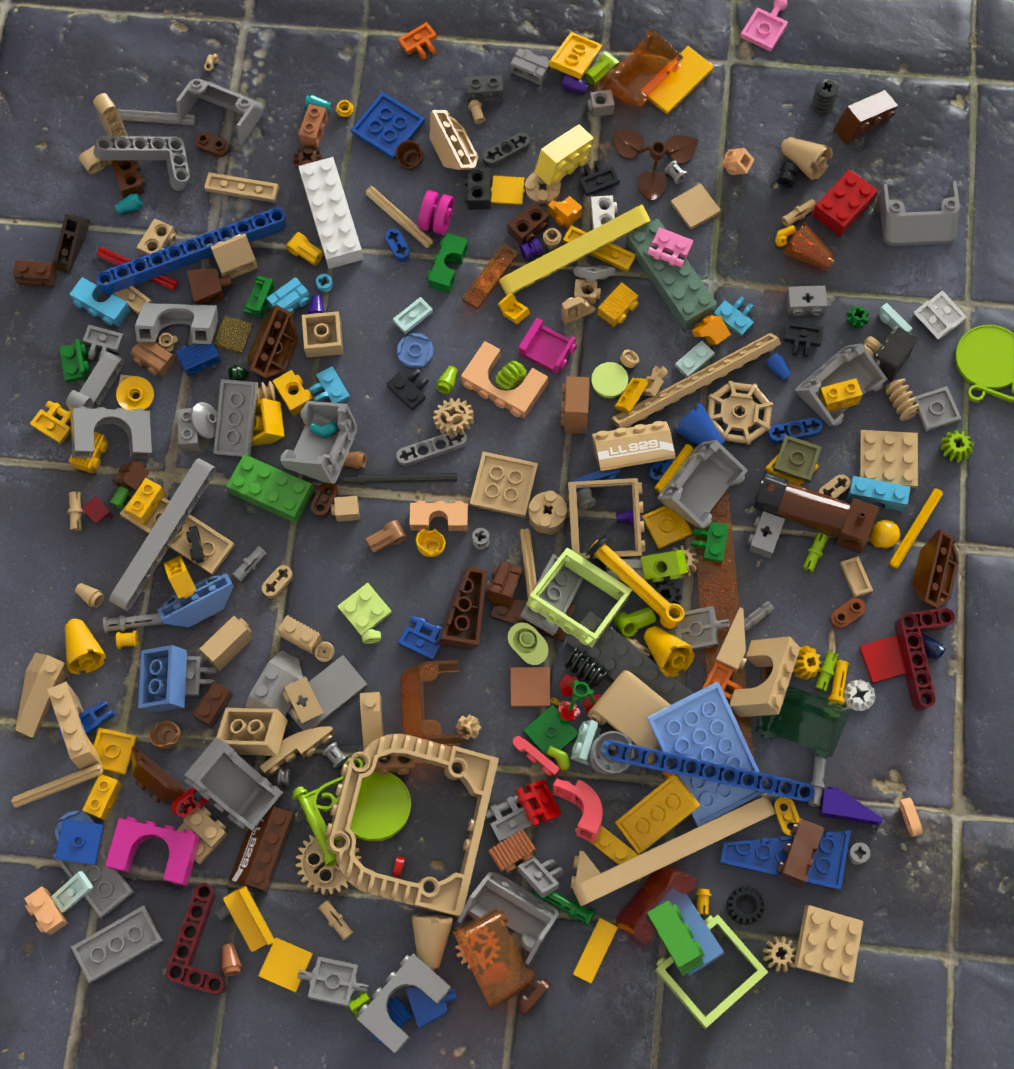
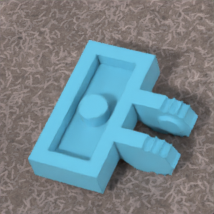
[713,296,754,338]
[309,366,350,404]

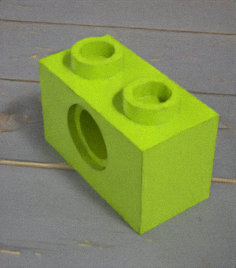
[641,549,688,582]

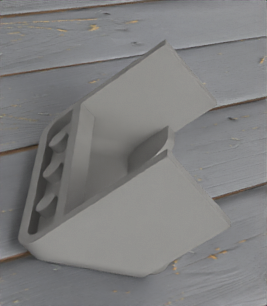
[176,79,263,145]
[878,181,960,246]
[457,872,559,965]

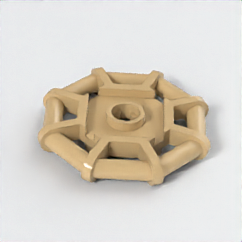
[707,380,774,445]

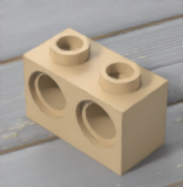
[136,218,177,264]

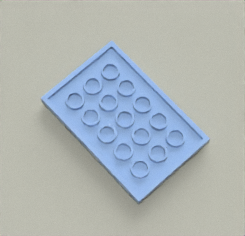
[646,682,766,827]

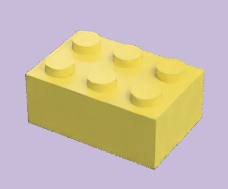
[534,124,594,186]

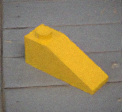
[163,555,196,599]

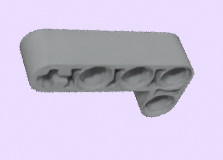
[66,352,124,412]

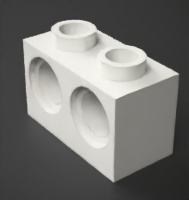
[591,195,617,229]

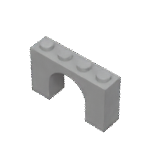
[135,303,218,344]
[71,406,152,460]
[357,954,452,1054]

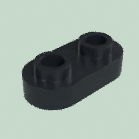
[186,525,205,564]

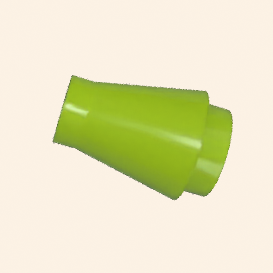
[436,366,458,394]

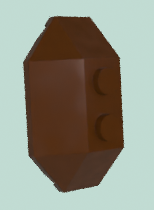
[248,304,298,378]
[912,529,958,609]
[132,745,197,804]

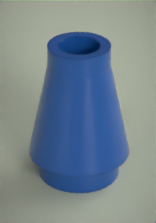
[765,353,792,381]

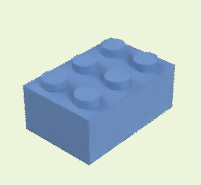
[138,645,187,713]

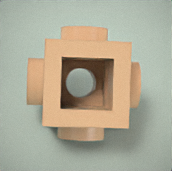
[722,148,755,175]

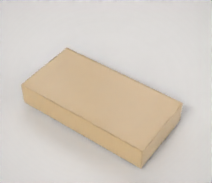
[840,556,873,598]

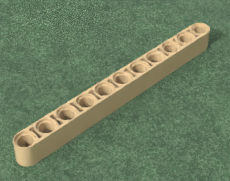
[572,795,776,906]

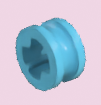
[316,274,333,292]

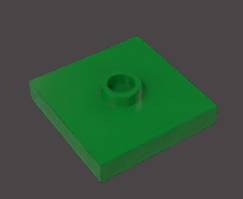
[523,705,579,760]

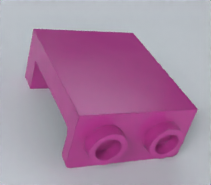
[519,318,577,374]

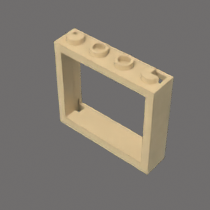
[568,478,645,559]

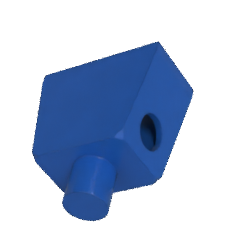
[406,987,457,1029]

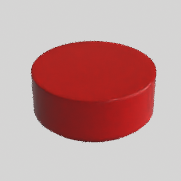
[392,856,405,878]

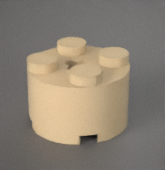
[529,491,567,535]

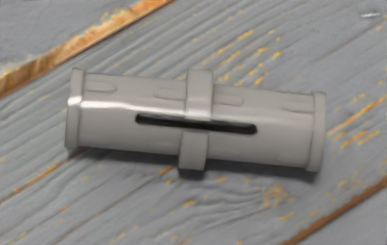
[232,546,267,582]

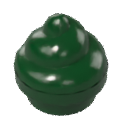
[228,365,249,381]

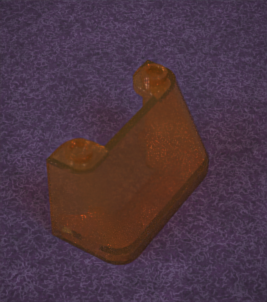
[600,28,683,108]
[452,908,536,1009]

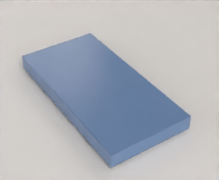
[645,883,724,976]

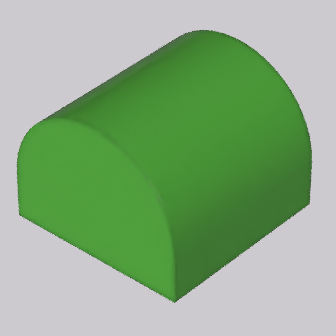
[109,486,133,511]

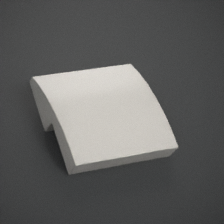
[913,290,967,340]

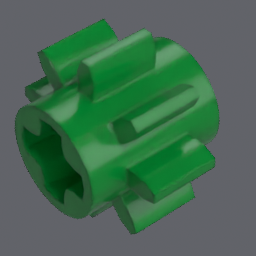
[846,306,869,329]

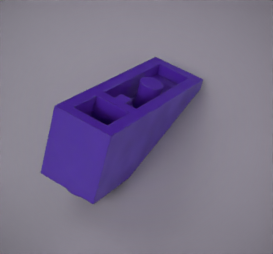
[819,787,883,826]

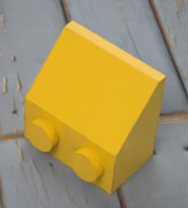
[252,398,285,446]

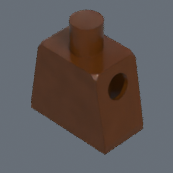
[187,268,233,305]

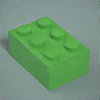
[647,900,705,976]

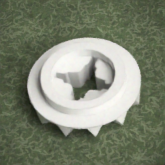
[843,679,876,711]

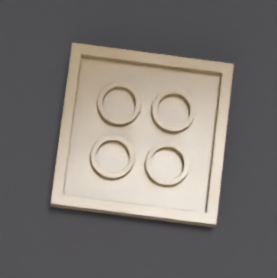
[859,430,918,489]
[470,452,538,518]
[794,905,864,983]

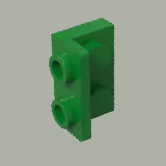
[59,339,90,383]

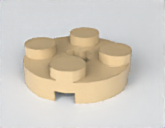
[525,173,561,205]

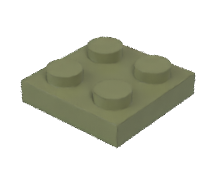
[773,435,822,483]

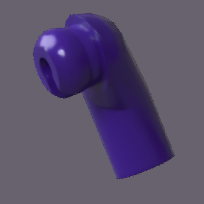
[616,511,644,526]

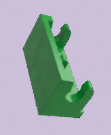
[243,276,275,319]

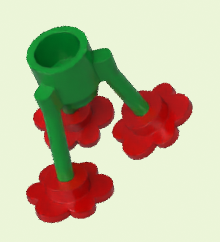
[558,675,601,721]

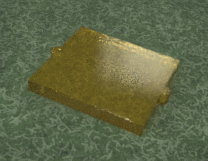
[214,316,253,353]

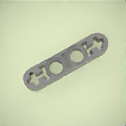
[397,432,467,467]

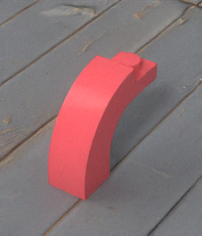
[553,778,603,843]

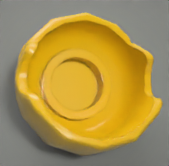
[869,520,900,549]
[416,528,446,557]

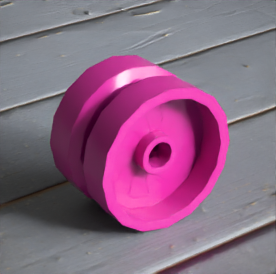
[418,190,454,236]

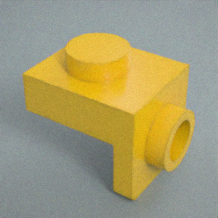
[498,293,530,324]

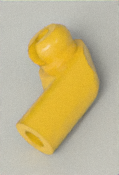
[775,225,796,247]

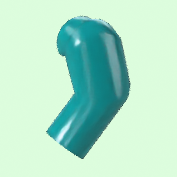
[309,422,338,438]

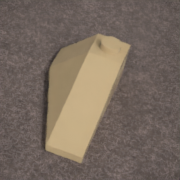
[15,653,69,739]

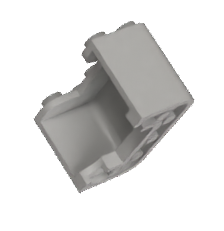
[184,737,283,831]

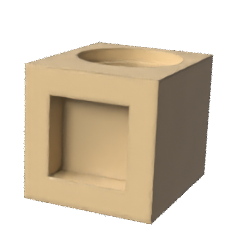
[574,279,601,306]

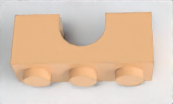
[409,501,468,531]

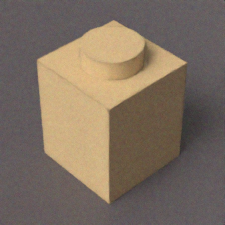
[331,496,360,522]

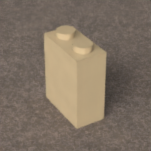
[199,616,253,672]

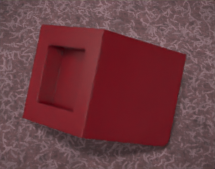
[81,496,114,524]

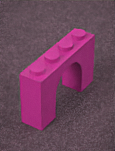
[105,816,200,886]

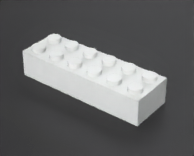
[298,157,364,269]

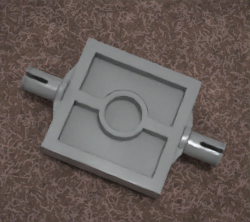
[666,606,730,650]
[298,956,369,1008]

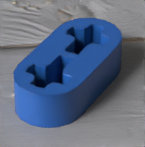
[385,229,410,262]
[649,458,675,483]

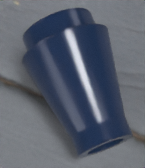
[921,633,946,661]

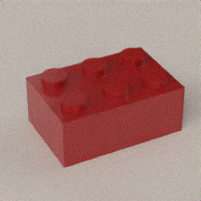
[812,169,878,237]

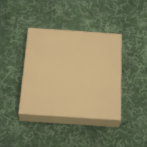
[670,183,721,230]

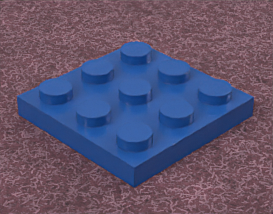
[351,92,425,160]

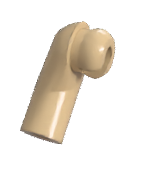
[204,54,219,71]

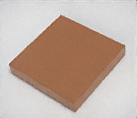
[511,667,550,707]

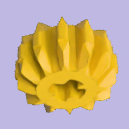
[793,646,822,680]

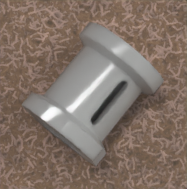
[664,160,688,185]
[472,528,490,550]
[322,742,349,769]

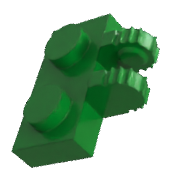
[690,522,729,563]

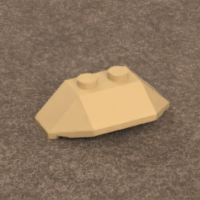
[429,110,478,170]

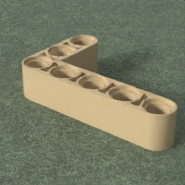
[79,93,128,174]

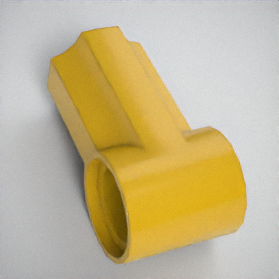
[285,232,324,266]

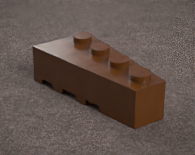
[435,567,487,650]

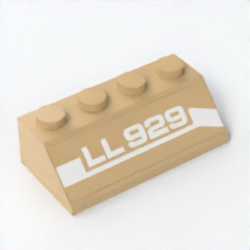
[592,421,676,471]

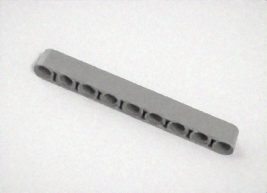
[109,458,216,611]

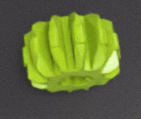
[495,360,527,391]
[940,429,974,462]

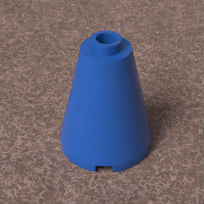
[672,402,724,447]

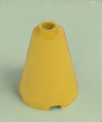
[65,619,106,675]
[644,626,695,677]

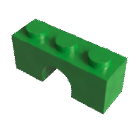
[426,233,468,294]

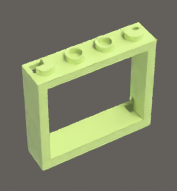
[526,548,632,648]
[655,915,768,1029]

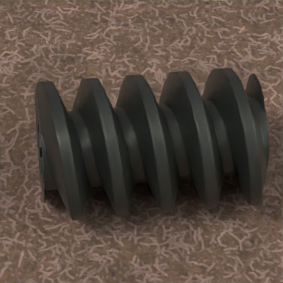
[811,79,839,115]
[564,647,609,688]

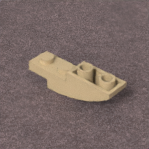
[260,726,335,776]

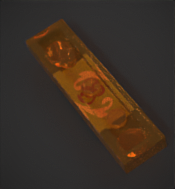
[462,243,518,310]

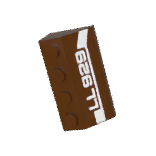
[229,806,295,894]

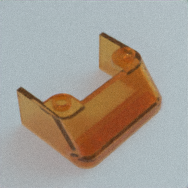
[401,660,463,745]

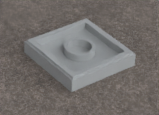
[912,386,962,432]

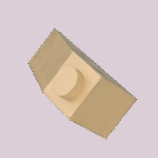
[714,607,747,674]
[360,692,383,749]

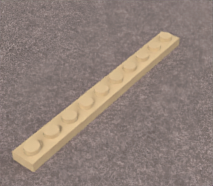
[611,333,781,428]

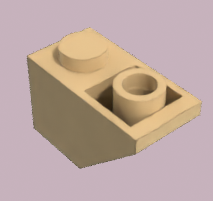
[571,851,601,894]

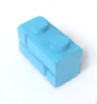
[266,277,310,315]

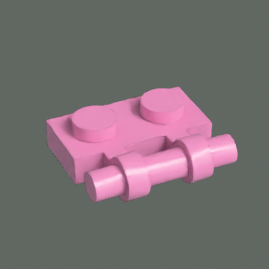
[647,227,694,268]

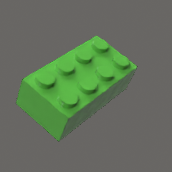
[226,454,314,524]

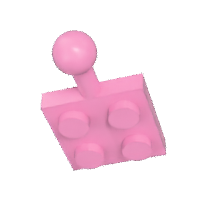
[740,0,788,52]

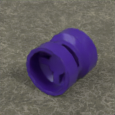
[519,238,544,262]

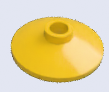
[116,376,154,410]

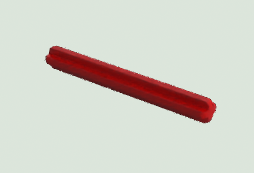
[97,247,179,291]

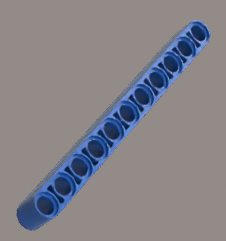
[96,208,286,294]
[601,740,815,801]

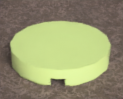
[591,362,628,399]

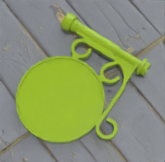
[955,325,1014,403]
[292,758,411,867]

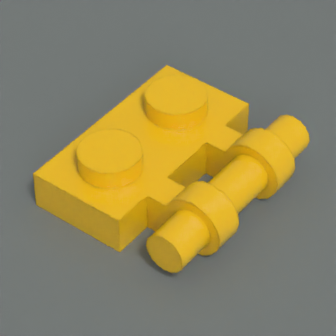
[30,400,72,445]

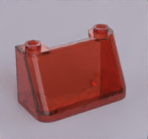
[616,865,699,951]

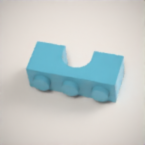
[70,277,131,328]
[847,476,910,512]

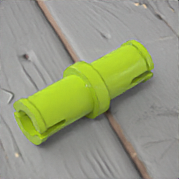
[802,533,828,573]
[814,651,839,692]

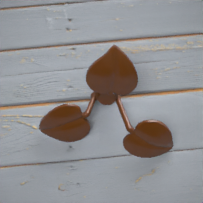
[614,130,699,201]

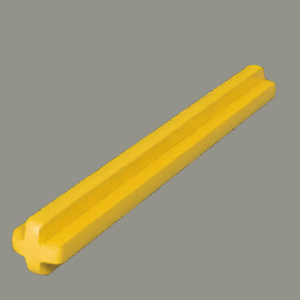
[889,488,943,569]

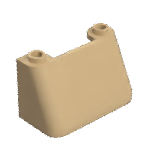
[587,670,670,763]

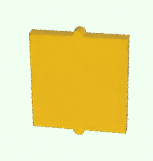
[490,176,525,206]

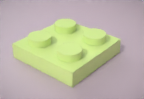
[337,583,392,635]

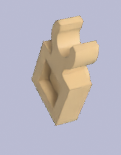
[642,366,668,396]

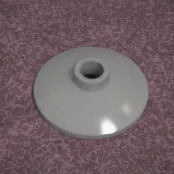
[190,402,217,439]

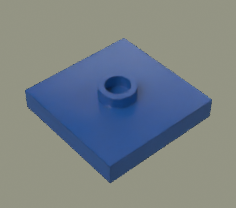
[55,819,105,866]

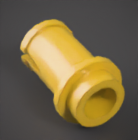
[695,889,712,915]

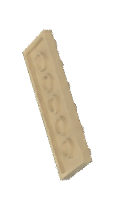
[120,495,235,576]

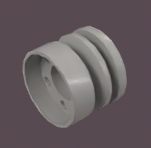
[587,731,634,775]

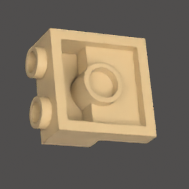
[176,806,228,865]

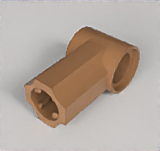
[365,520,407,554]

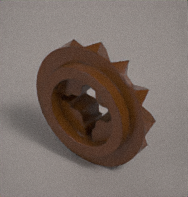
[294,146,322,170]

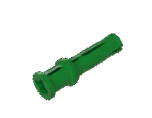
[534,891,596,927]

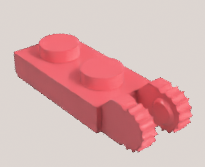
[512,736,561,777]

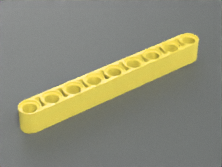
[498,205,651,296]

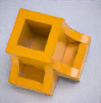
[548,196,582,230]
[691,315,731,345]

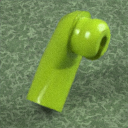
[547,746,571,771]

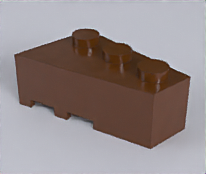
[833,90,898,145]
[776,819,824,888]

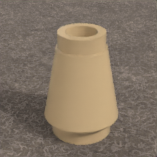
[543,228,561,251]
[75,583,104,608]

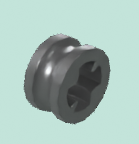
[278,768,291,787]

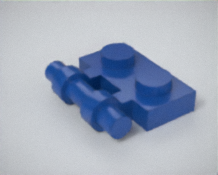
[398,615,442,661]

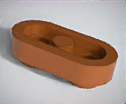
[830,598,866,630]

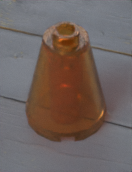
[782,222,835,270]

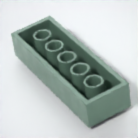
[626,219,717,330]

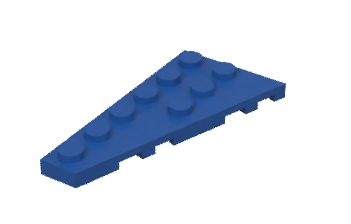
[719,830,851,891]

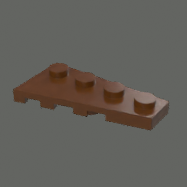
[490,599,576,642]

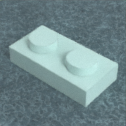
[393,297,433,334]
[878,303,913,340]
[675,340,715,378]
[51,871,94,913]

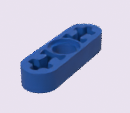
[768,417,823,444]

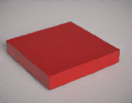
[859,635,906,684]

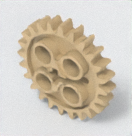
[296,835,362,896]

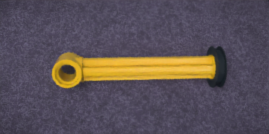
[585,535,685,629]

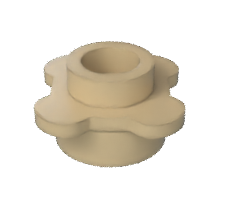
[157,332,178,352]

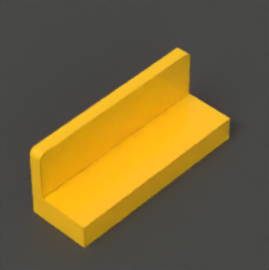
[223,886,275,952]

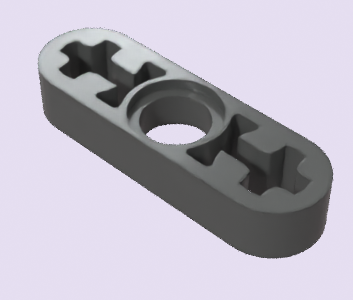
[483,133,530,167]

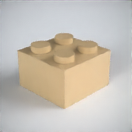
[302,311,343,358]

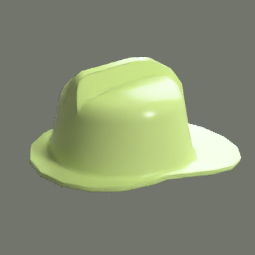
[508,622,549,665]

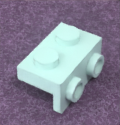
[571,720,601,765]

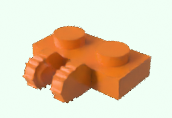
[398,22,437,60]
[702,662,743,702]

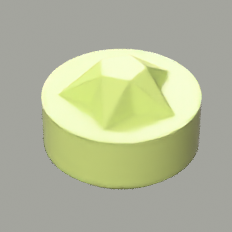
[361,629,382,644]

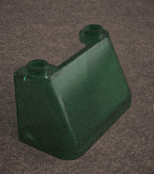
[755,686,851,759]

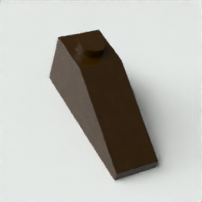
[53,214,90,273]

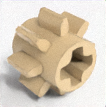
[455,714,482,740]

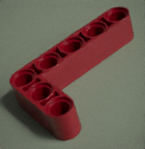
[895,608,955,711]
[166,883,227,996]

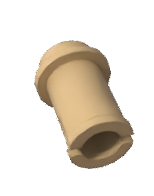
[468,100,486,124]

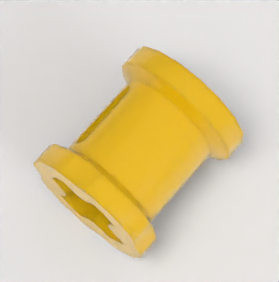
[116,630,139,649]

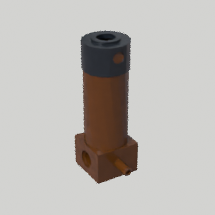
[754,472,879,554]

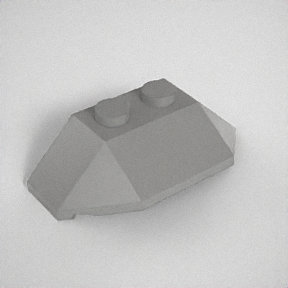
[245,650,303,717]

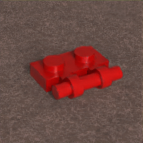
[515,779,562,827]

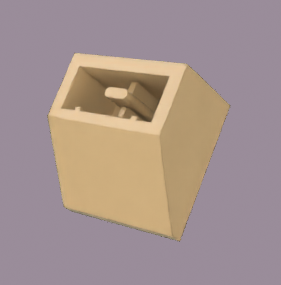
[211,233,258,279]

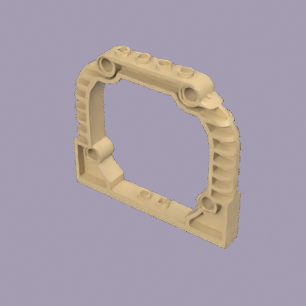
[325,734,499,918]

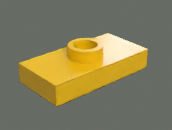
[614,378,649,412]

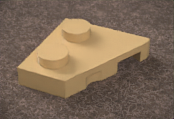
[561,296,596,325]

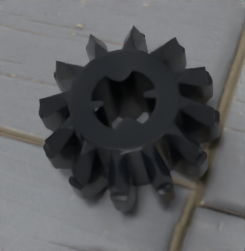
[653,580,682,605]

